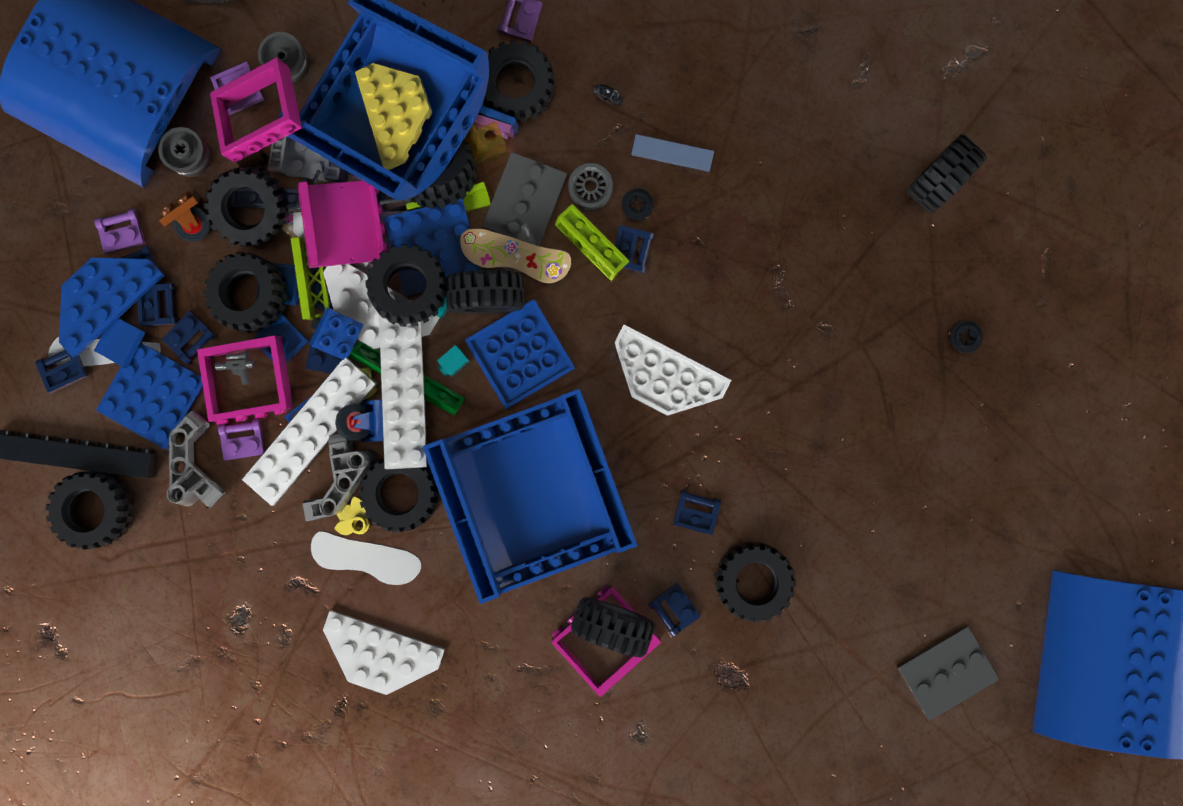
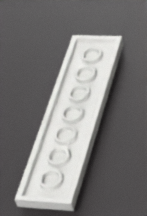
[379,315,427,469]
[242,358,377,506]

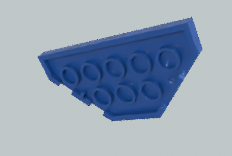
[59,258,165,358]

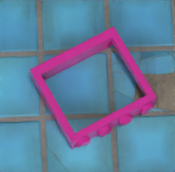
[210,57,302,163]
[197,336,293,425]
[551,585,661,697]

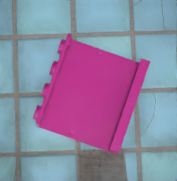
[298,181,388,268]

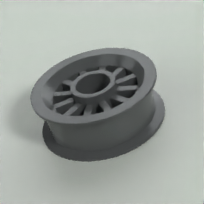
[568,163,613,210]

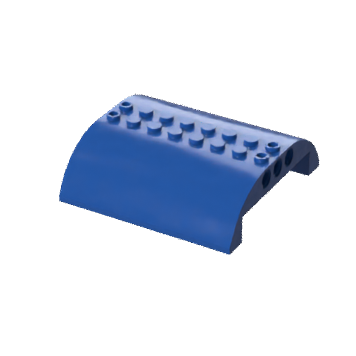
[0,0,222,188]
[276,0,489,200]
[423,389,638,604]
[1032,570,1183,759]

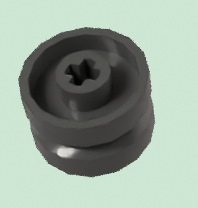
[258,32,309,83]
[158,127,212,177]

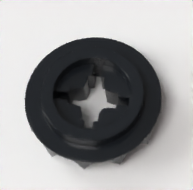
[593,84,623,105]
[622,188,654,221]
[950,321,983,353]

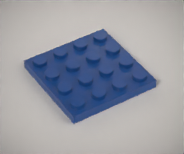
[383,199,481,297]
[465,299,575,410]
[96,342,203,450]

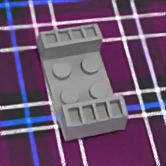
[268,136,346,183]

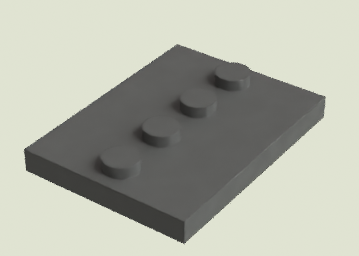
[482,152,568,247]
[896,626,999,721]

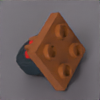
[159,191,211,241]

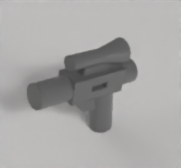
[215,351,255,385]

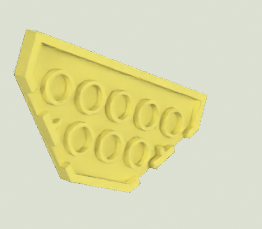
[355,63,432,170]

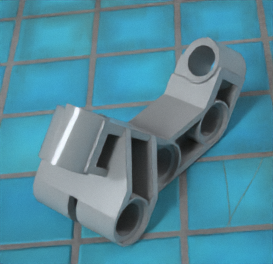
[166,410,225,508]
[302,434,378,521]

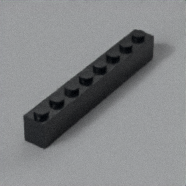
[0,430,158,478]

